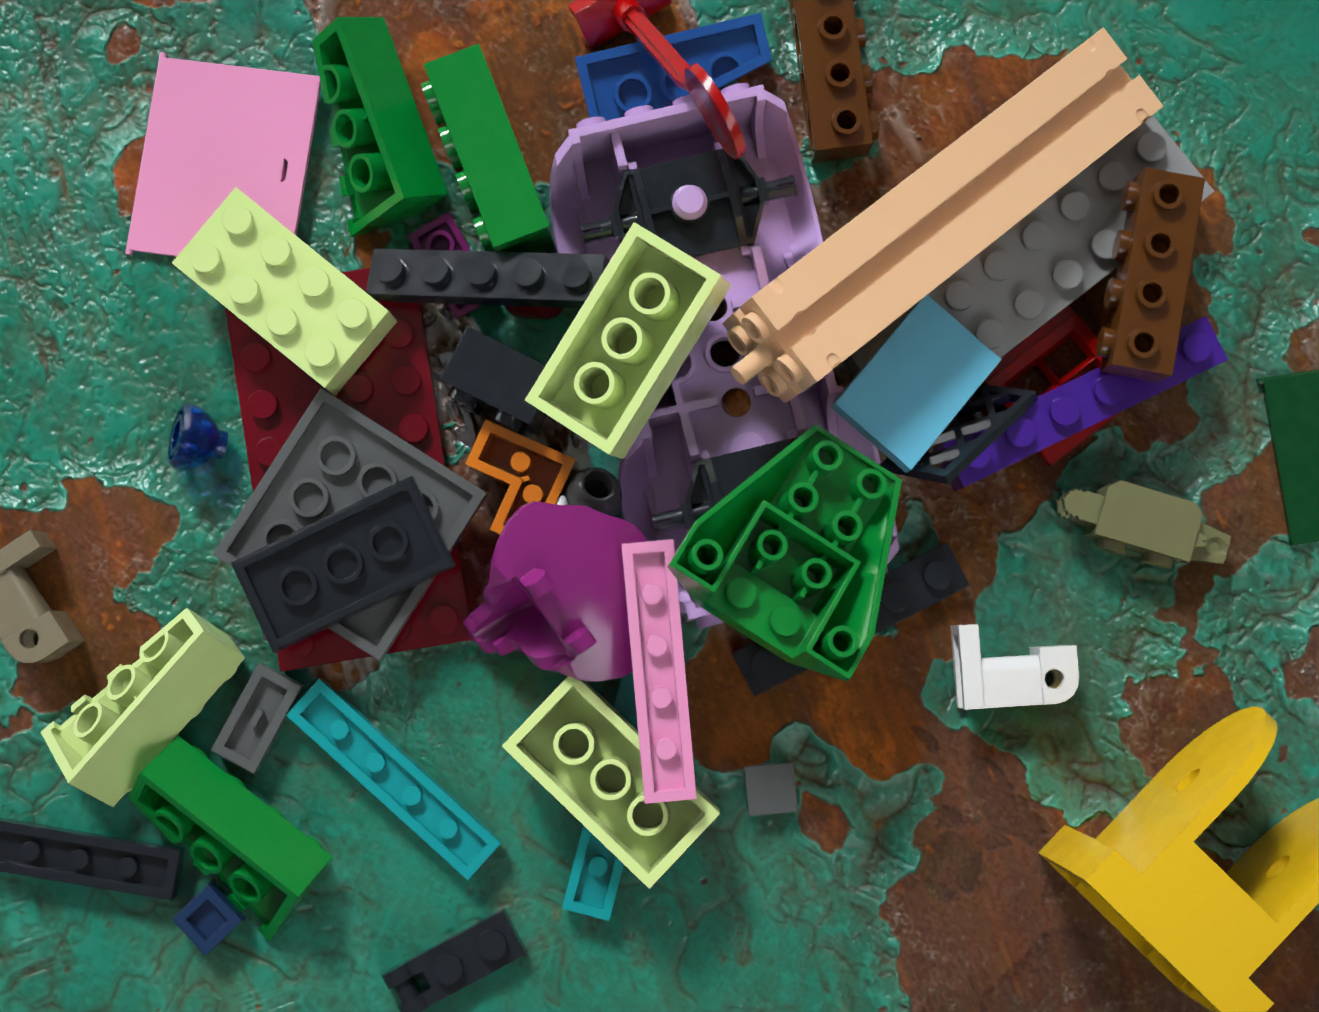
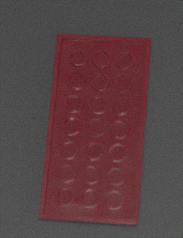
[225,268,472,672]

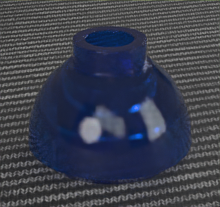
[168,403,228,470]

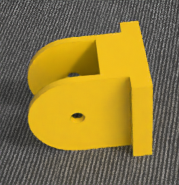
[1038,706,1319,1012]

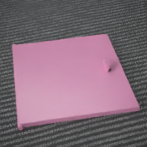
[125,52,321,257]

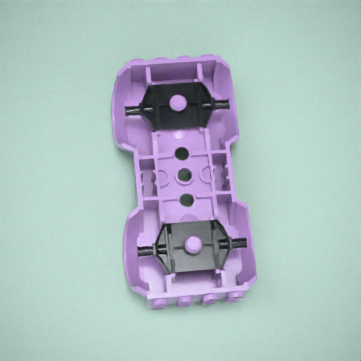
[549,83,900,629]

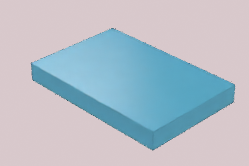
[830,295,1001,473]

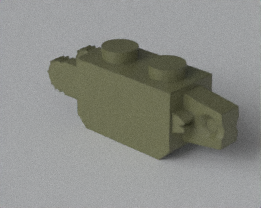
[1054,480,1231,570]

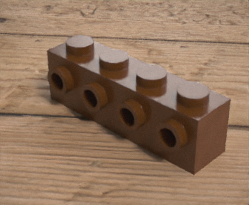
[788,0,879,163]
[1096,167,1205,382]

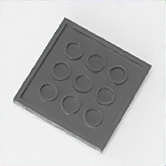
[213,388,488,661]

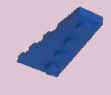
[575,13,772,121]

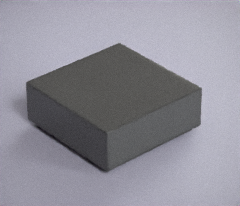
[744,761,798,816]

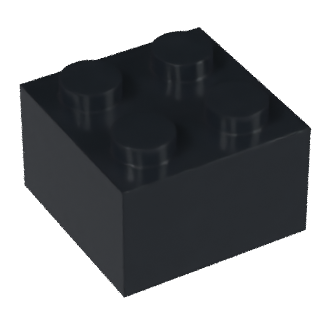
[440,326,547,436]

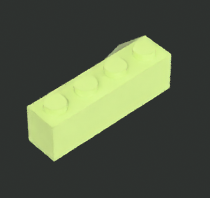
[41,608,245,807]

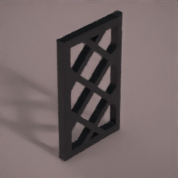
[879,384,1038,485]

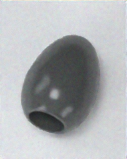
[563,467,622,517]

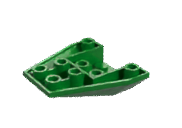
[667,424,902,681]

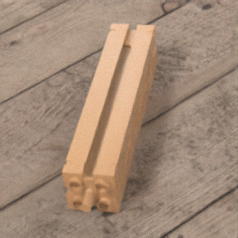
[722,27,1164,404]

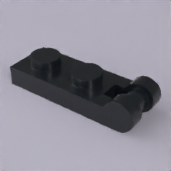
[381,907,527,1012]

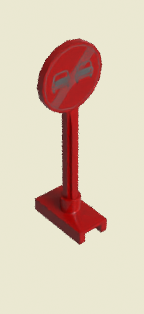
[568,0,746,159]

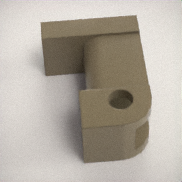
[0,530,85,663]

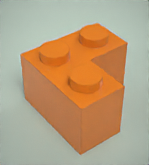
[465,419,578,535]

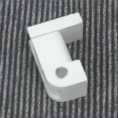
[950,624,1079,710]

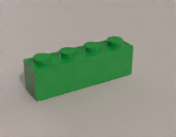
[312,17,448,237]
[128,736,333,942]

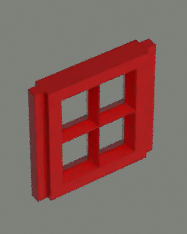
[983,306,1120,467]

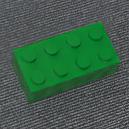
[421,43,555,253]

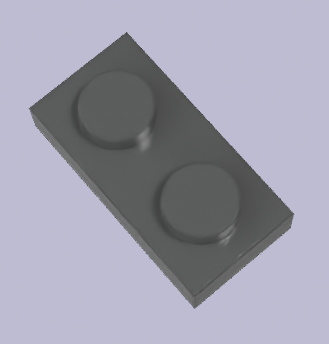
[211,663,305,773]

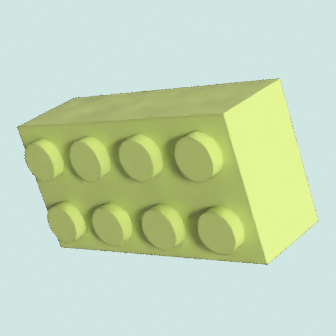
[172,187,397,396]
[525,222,732,459]
[502,676,720,889]

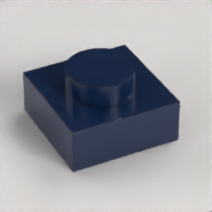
[172,882,246,955]

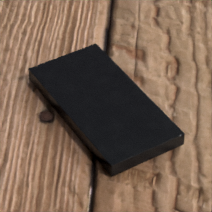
[231,476,457,653]

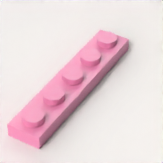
[621,539,697,804]

